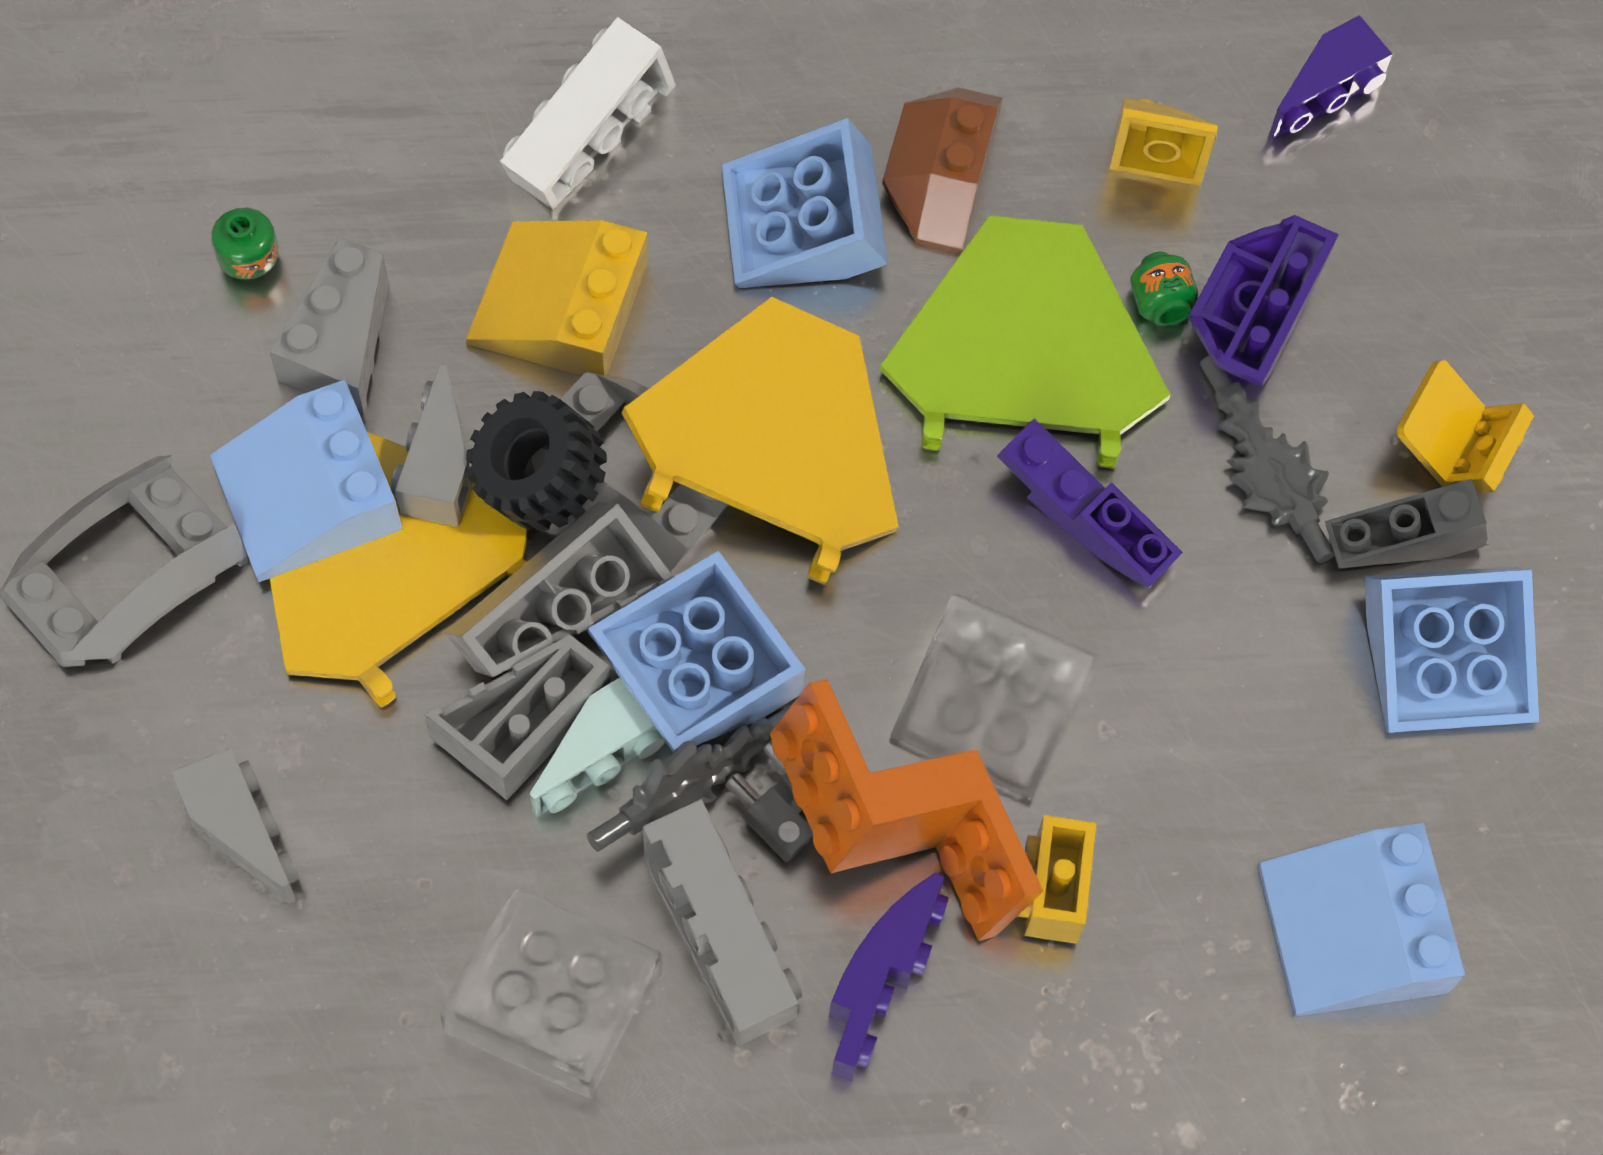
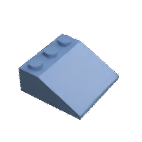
[722,118,888,288]
[210,379,403,582]
[588,551,806,753]
[1364,567,1539,733]
[1258,823,1465,1017]

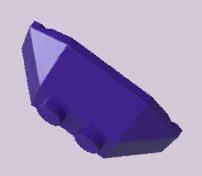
[1188,215,1339,387]

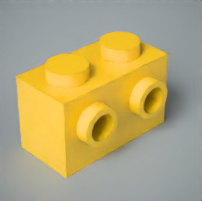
[1017,815,1097,944]

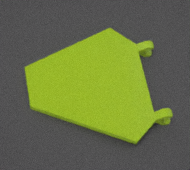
[880,215,1170,469]

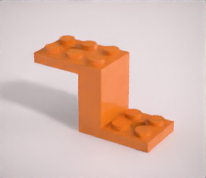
[770,679,1043,941]

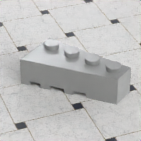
[444,502,674,677]
[643,799,802,1046]

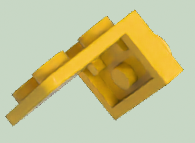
[1396,360,1534,493]

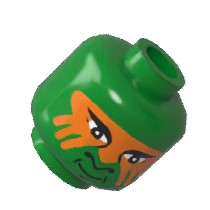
[212,207,278,280]
[1130,251,1198,326]

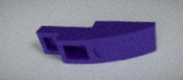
[997,418,1183,588]
[829,873,949,1081]

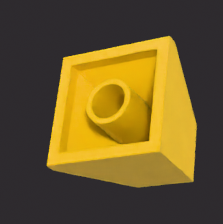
[1109,97,1218,186]

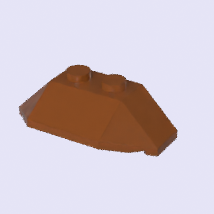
[882,87,1003,254]

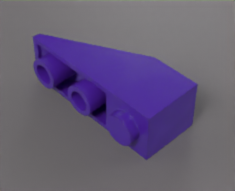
[1269,15,1393,139]

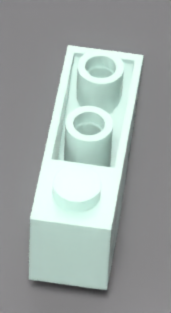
[530,678,665,818]

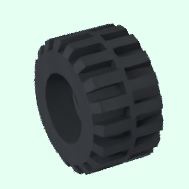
[466,391,607,531]

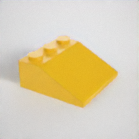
[466,220,648,376]

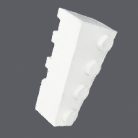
[500,17,676,210]

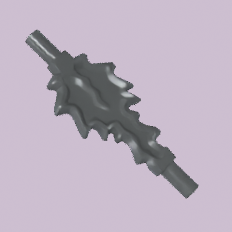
[1200,355,1335,563]
[587,705,792,852]

